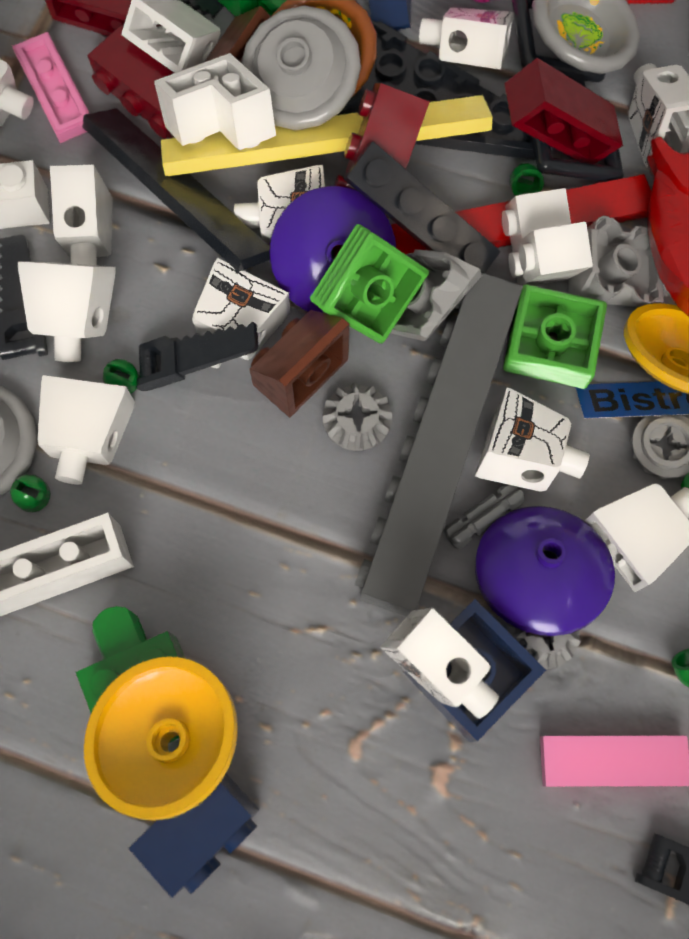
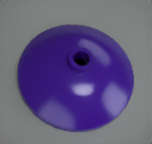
[269,186,396,314]
[475,506,615,636]

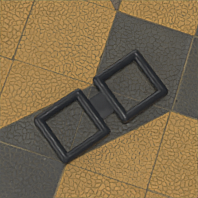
[511,0,624,182]

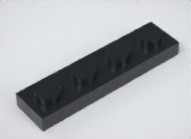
[343,141,501,274]

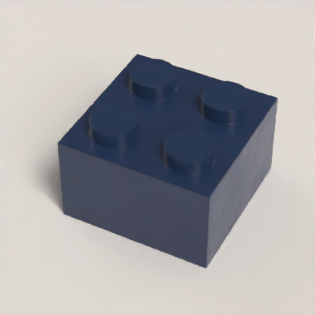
[402,599,546,742]
[128,773,260,898]

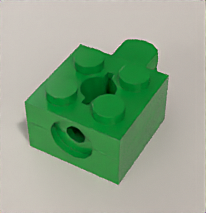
[76,606,185,744]

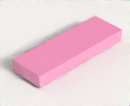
[12,32,90,143]
[540,736,689,787]

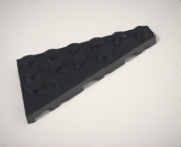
[337,19,536,160]

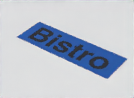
[575,381,689,419]

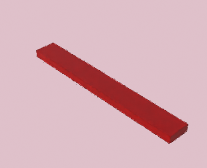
[332,174,651,259]

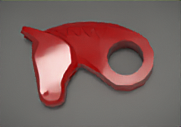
[647,137,689,317]

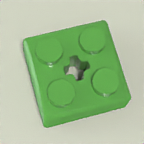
[310,224,429,344]
[503,284,607,389]

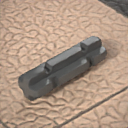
[444,484,525,549]

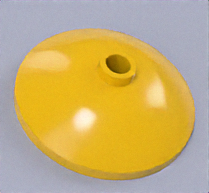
[624,303,689,394]
[84,657,238,820]

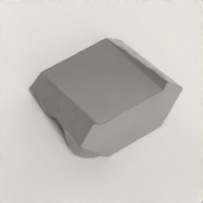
[567,216,664,307]
[390,249,482,341]

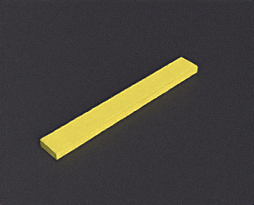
[161,95,493,176]

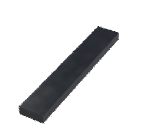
[82,108,270,272]

